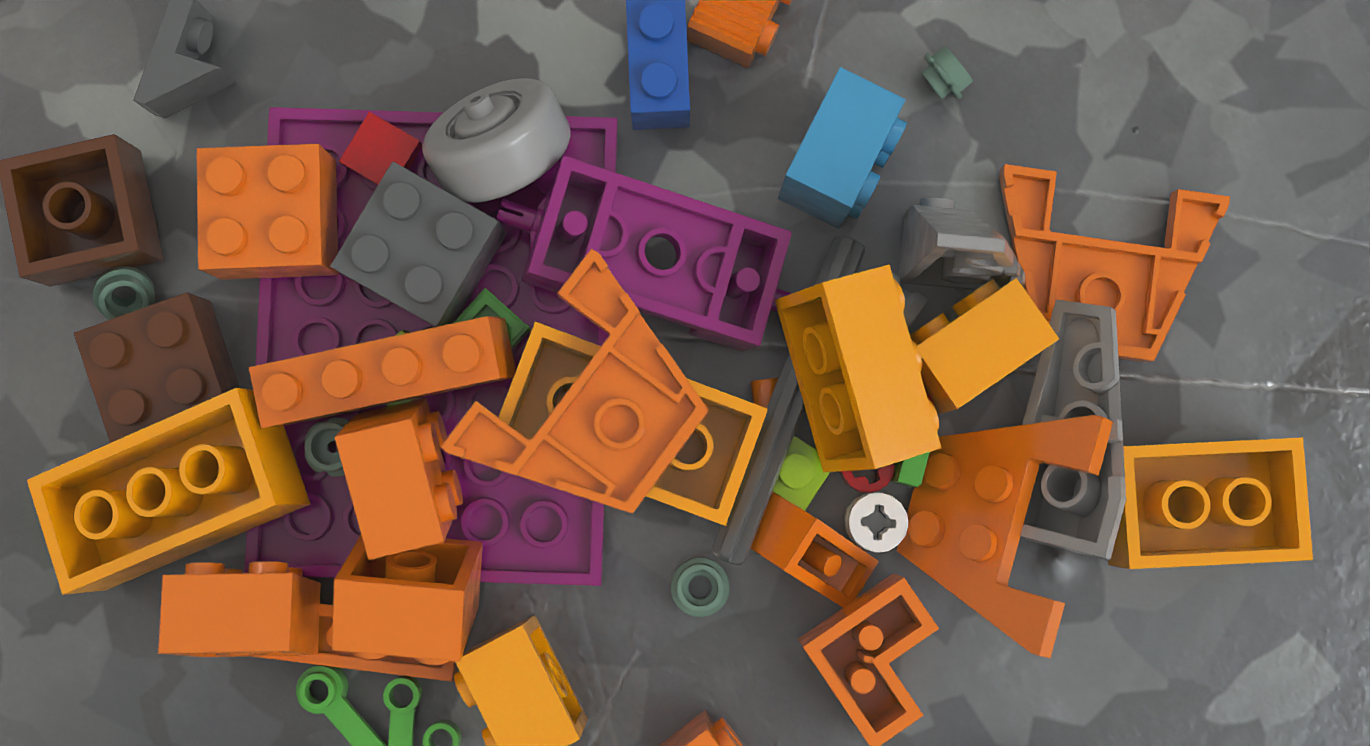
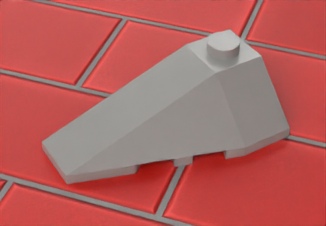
[898,198,1026,290]
[1020,299,1126,560]

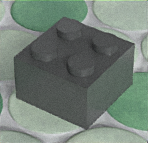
[330,161,507,327]

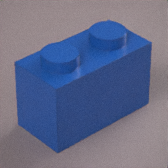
[626,0,690,130]

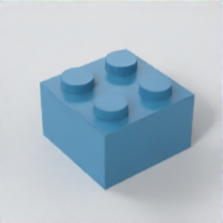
[778,67,908,229]

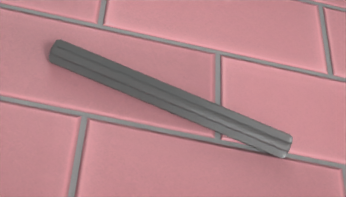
[712,236,865,565]

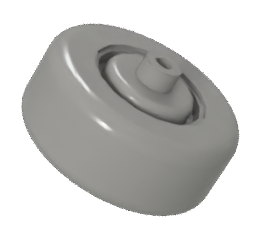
[422,78,571,203]

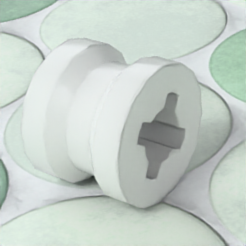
[844,492,908,553]

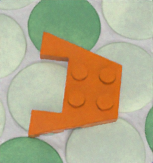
[999,164,1230,363]
[441,248,709,514]
[897,415,1113,658]

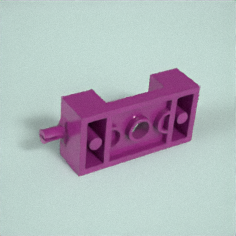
[496,155,792,352]

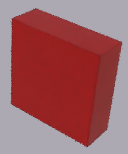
[339,111,423,186]

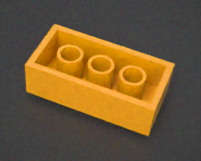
[498,322,768,526]
[27,388,310,595]

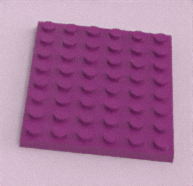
[244,107,618,586]

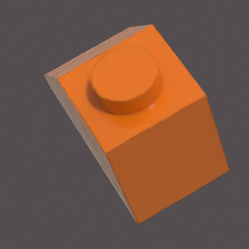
[750,492,879,608]

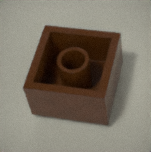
[0,134,164,287]
[73,292,240,443]

